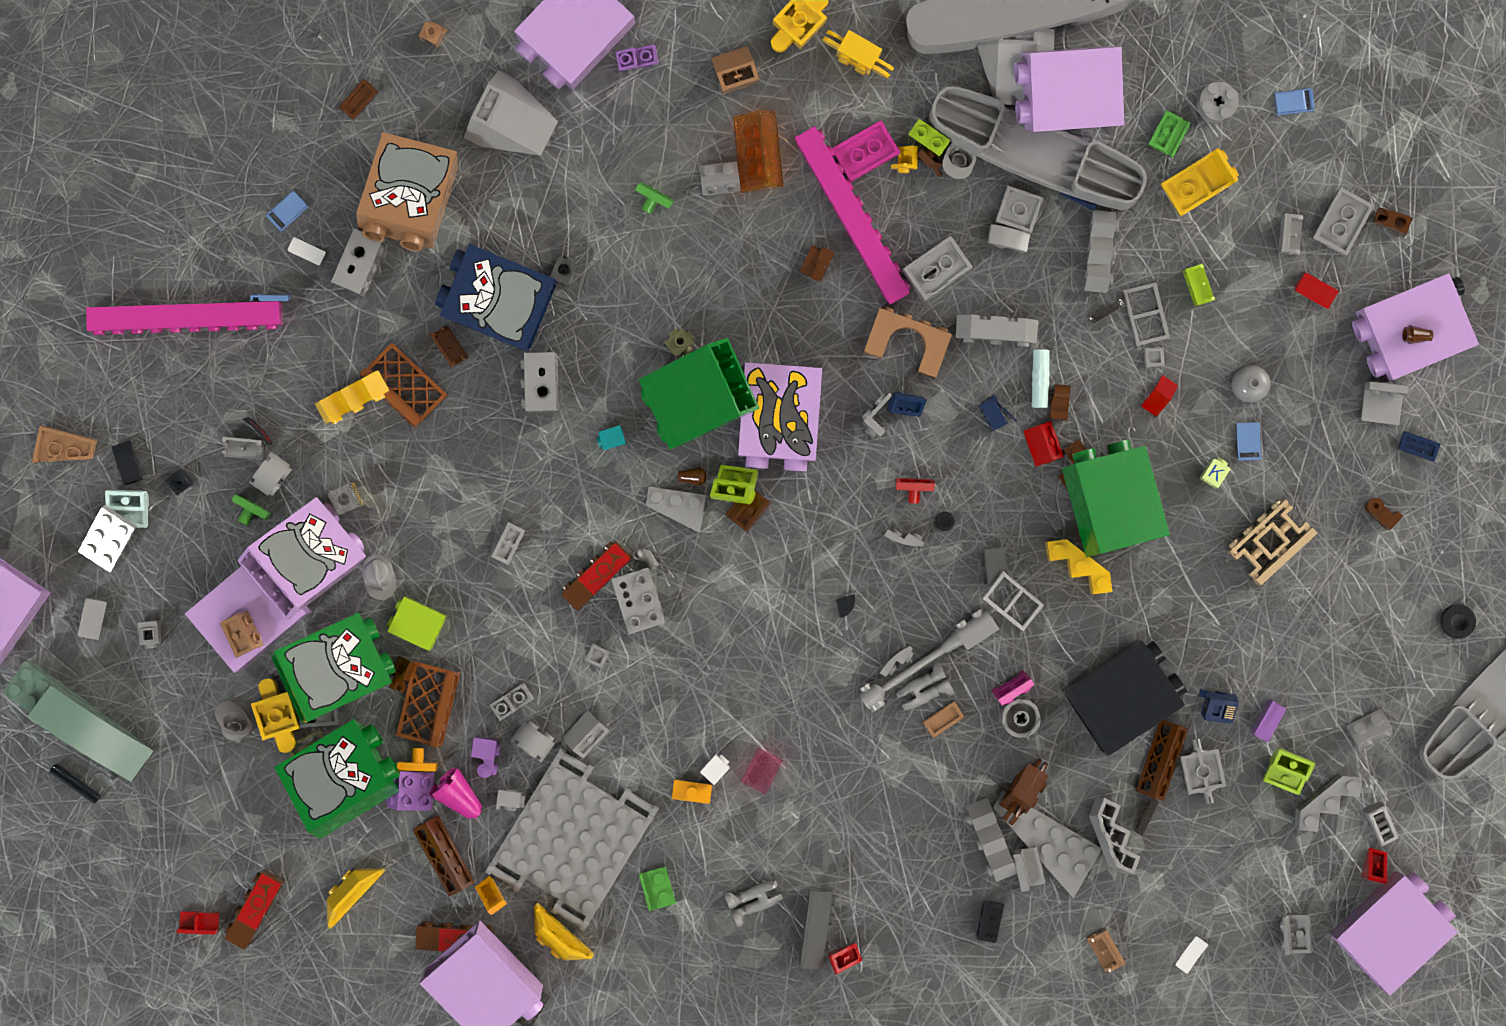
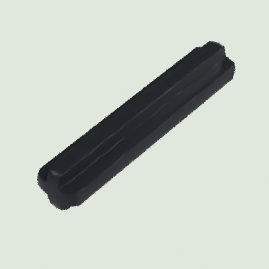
[49,764,101,804]

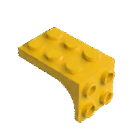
[1160,148,1239,217]

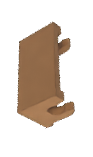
[1086,928,1126,972]

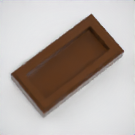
[339,79,379,121]

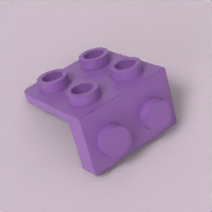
[386,770,434,810]

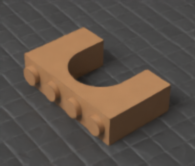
[863,306,952,379]

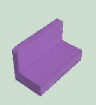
[1250,699,1287,742]

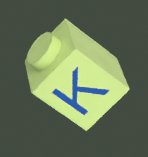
[1199,457,1230,488]

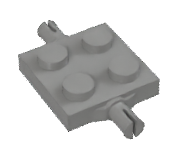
[1180,739,1226,804]

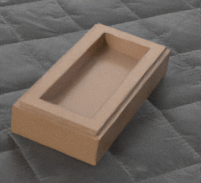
[922,701,965,738]

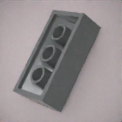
[799,886,836,969]

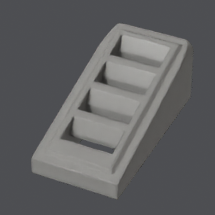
[1364,802,1399,846]

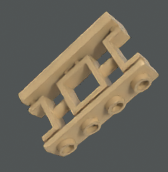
[1227,499,1317,585]

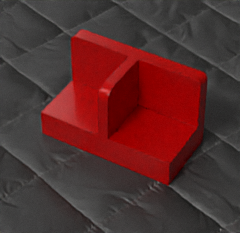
[177,911,220,935]

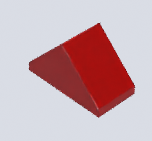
[1140,375,1178,417]
[1361,848,1388,884]
[828,943,862,975]

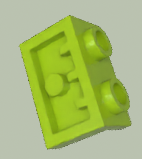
[908,119,950,156]

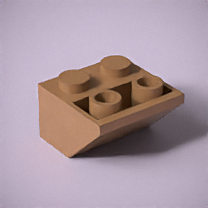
[711,46,759,95]

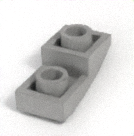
[987,225,1030,253]
[883,528,924,546]
[879,646,914,677]
[490,683,535,721]

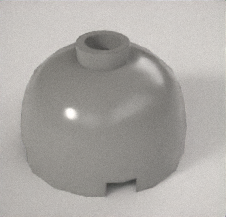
[1231,365,1271,403]

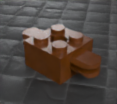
[999,757,1048,825]

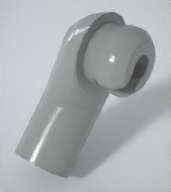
[632,548,659,570]

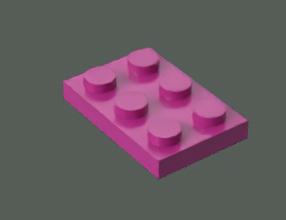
[832,120,900,182]

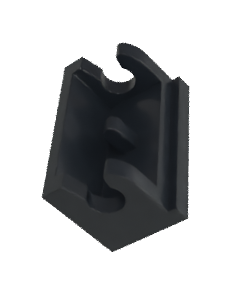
[976,899,1005,943]

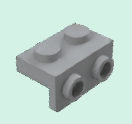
[699,161,741,196]
[1347,709,1393,751]
[1280,914,1313,955]

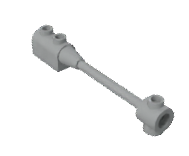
[858,609,999,712]

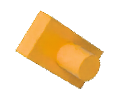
[397,748,438,771]
[672,779,712,804]
[475,876,507,915]

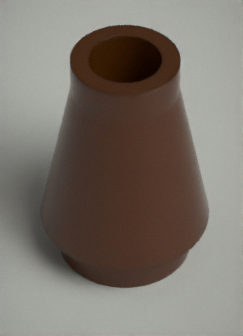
[1402,325,1433,344]
[678,467,707,486]

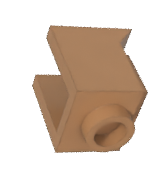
[419,21,448,48]

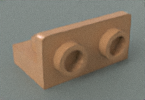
[220,610,264,658]

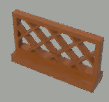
[359,342,447,429]
[396,661,461,747]

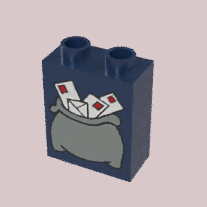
[435,244,558,353]

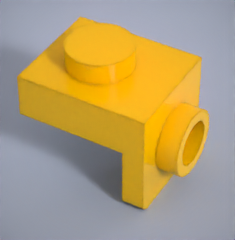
[891,145,918,174]

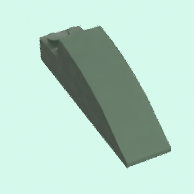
[2,660,154,782]

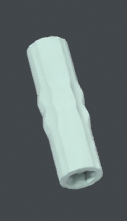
[1032,349,1050,408]

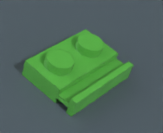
[1148,110,1191,158]
[639,866,676,911]

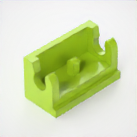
[1182,264,1215,307]

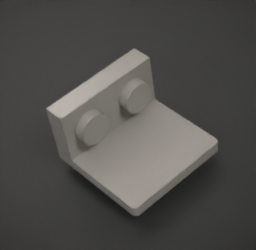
[1361,381,1409,425]

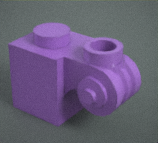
[471,737,501,778]

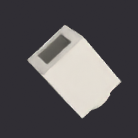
[700,754,730,785]

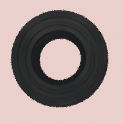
[1440,604,1476,639]

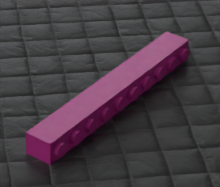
[795,126,911,306]
[86,301,283,335]

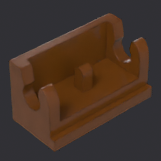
[430,326,469,368]

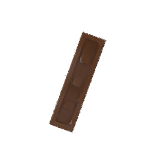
[1136,720,1189,801]
[412,816,475,897]

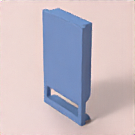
[1274,88,1315,116]
[266,190,308,232]
[250,294,291,301]
[1236,422,1261,461]

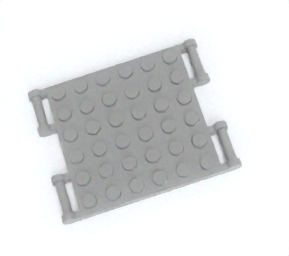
[485,748,660,932]

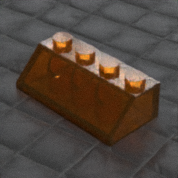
[733,110,784,193]

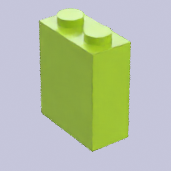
[387,596,447,651]

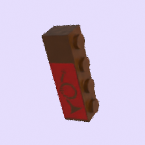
[561,541,633,611]
[224,869,285,950]
[415,921,495,951]

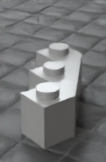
[1084,210,1119,293]
[956,315,1038,347]
[1294,774,1362,832]
[965,798,1017,882]
[1089,798,1140,875]

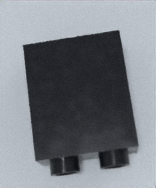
[1061,639,1187,756]

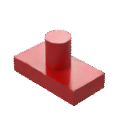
[895,478,935,504]

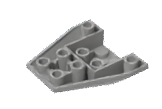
[977,28,1055,105]
[464,70,558,156]

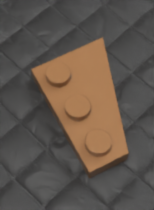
[31,425,97,463]

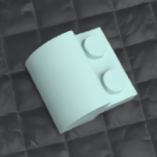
[105,490,149,528]

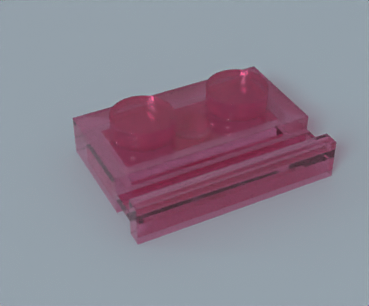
[740,747,783,794]

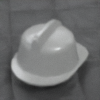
[942,143,977,179]
[362,555,396,600]
[214,701,252,743]

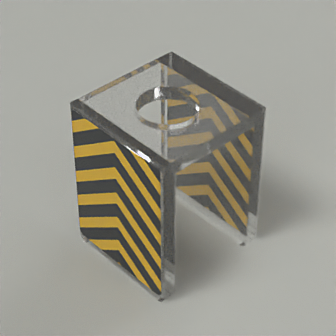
[327,483,364,516]

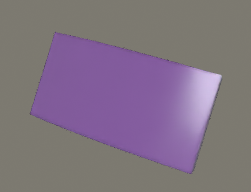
[616,44,659,71]

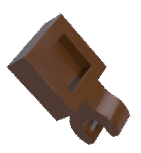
[917,146,943,177]
[389,656,415,693]

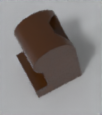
[1373,208,1413,237]
[1048,383,1071,421]
[1365,498,1403,531]

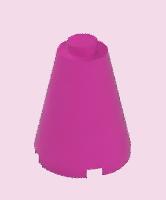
[429,767,482,819]

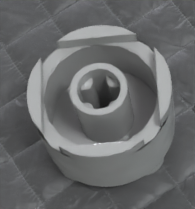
[1196,82,1238,124]
[249,451,292,496]
[1000,698,1040,738]
[510,721,555,763]

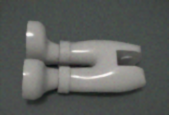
[896,662,955,710]
[724,881,783,927]

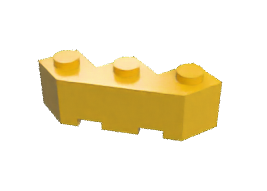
[315,370,389,424]
[1045,539,1112,594]

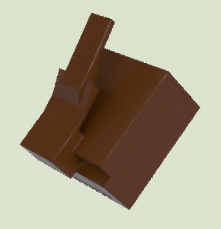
[799,245,835,282]

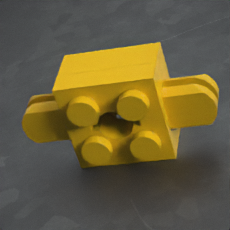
[771,0,829,53]
[822,30,894,79]
[251,678,300,753]

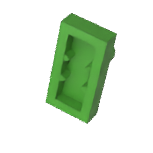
[635,182,675,214]
[231,494,272,526]

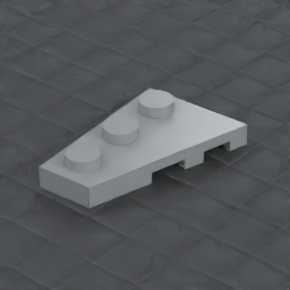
[646,487,706,533]

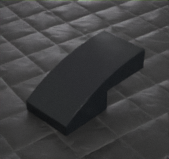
[112,440,143,485]

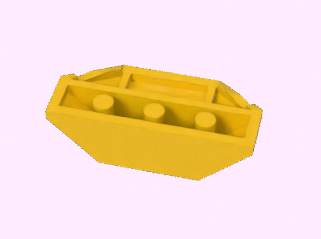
[327,868,386,929]
[534,902,594,960]

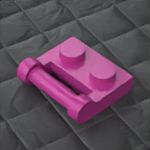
[991,670,1034,706]

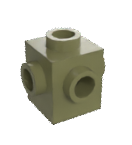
[664,328,695,358]

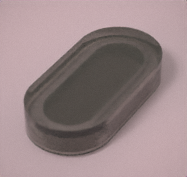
[1090,298,1126,323]

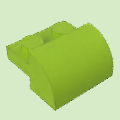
[710,465,758,504]
[1263,748,1315,795]

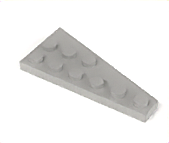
[993,790,1102,898]

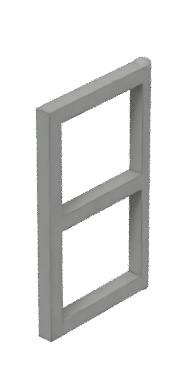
[1123,282,1170,347]
[981,571,1044,631]

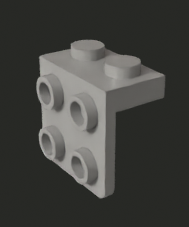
[862,393,892,439]

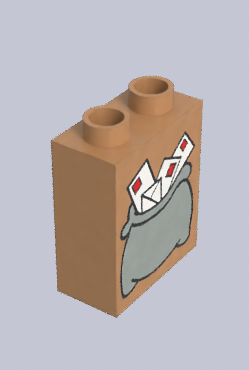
[356,132,458,251]

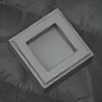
[1144,347,1165,368]
[585,643,610,669]

